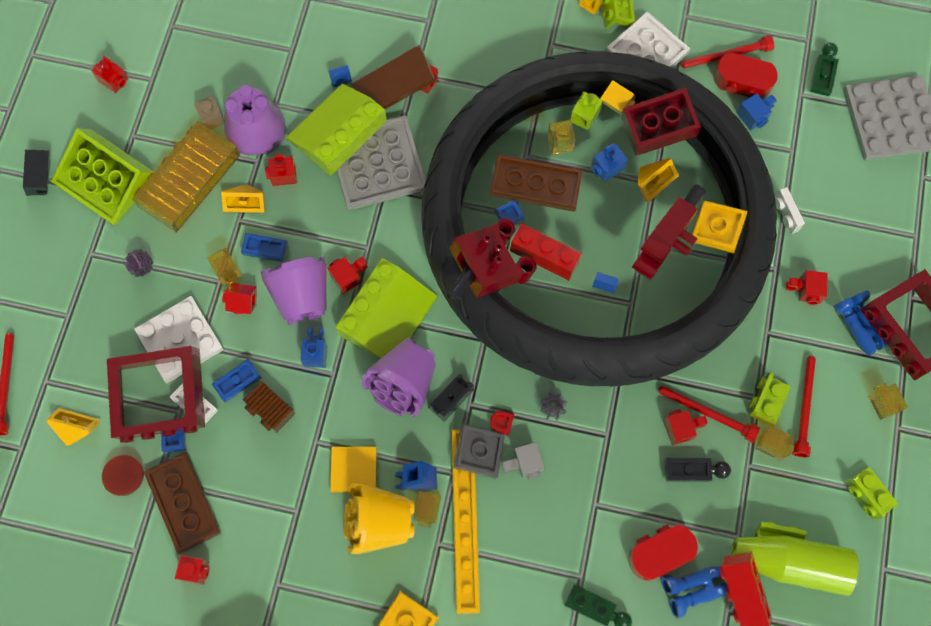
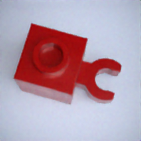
[91,56,128,93]
[265,154,297,186]
[327,256,368,295]
[786,270,828,305]
[664,409,708,446]

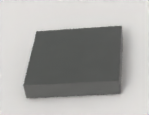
[453,424,505,478]

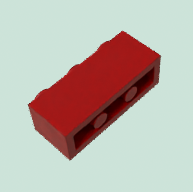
[510,223,582,281]
[720,552,772,626]

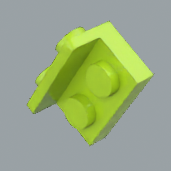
[602,0,635,29]
[748,373,791,426]
[846,467,898,520]

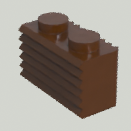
[243,381,295,433]

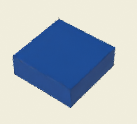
[329,65,352,87]
[495,200,525,225]
[592,272,619,294]
[161,431,186,452]

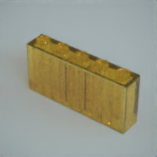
[132,121,240,233]

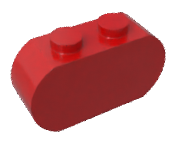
[714,52,778,99]
[629,524,698,581]

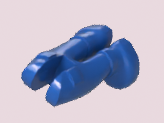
[833,290,887,356]
[661,566,728,619]

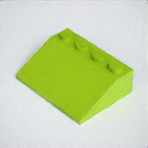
[286,84,387,176]
[51,128,154,225]
[335,258,437,360]

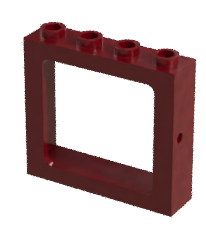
[861,269,931,381]
[107,346,205,443]

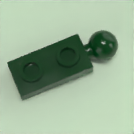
[810,42,839,97]
[565,584,632,626]

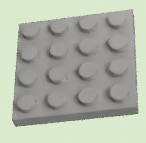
[843,75,931,160]
[337,115,426,211]

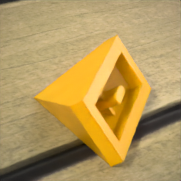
[638,158,679,202]
[221,184,265,213]
[47,408,100,446]

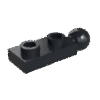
[665,458,731,482]

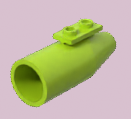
[731,522,859,596]

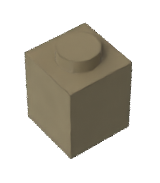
[194,96,225,131]

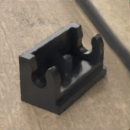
[23,150,50,196]
[428,374,474,422]

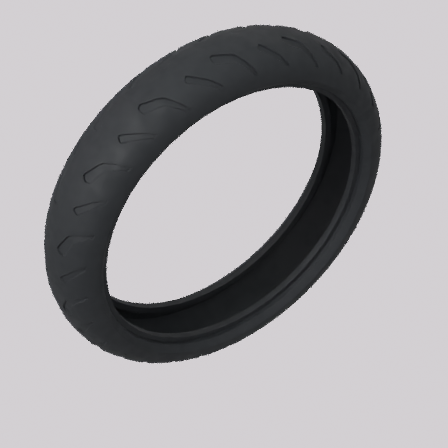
[421,51,777,387]

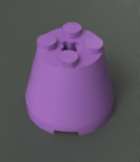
[224,85,286,156]
[261,257,327,325]
[361,338,436,417]

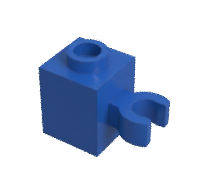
[736,94,777,131]
[591,143,628,182]
[301,327,328,368]
[395,461,437,493]

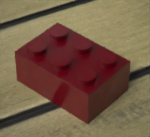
[621,88,701,156]

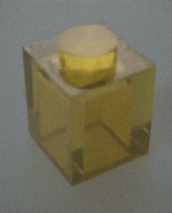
[547,120,576,155]
[207,248,241,285]
[868,383,908,420]
[755,425,794,461]
[413,491,441,527]

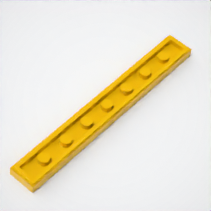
[452,430,480,614]

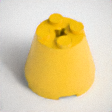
[344,483,415,554]

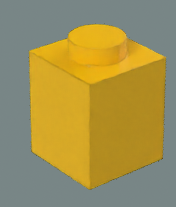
[600,80,636,116]

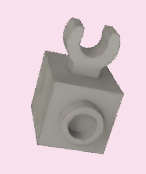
[502,442,545,479]

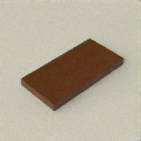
[351,45,436,109]
[489,154,583,212]
[144,452,222,554]

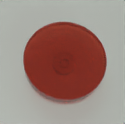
[102,455,144,496]

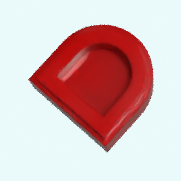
[490,411,515,436]

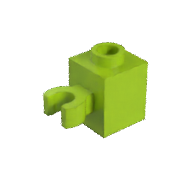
[570,92,603,131]

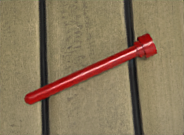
[681,35,775,69]
[0,333,14,436]
[792,355,816,458]
[658,386,760,443]

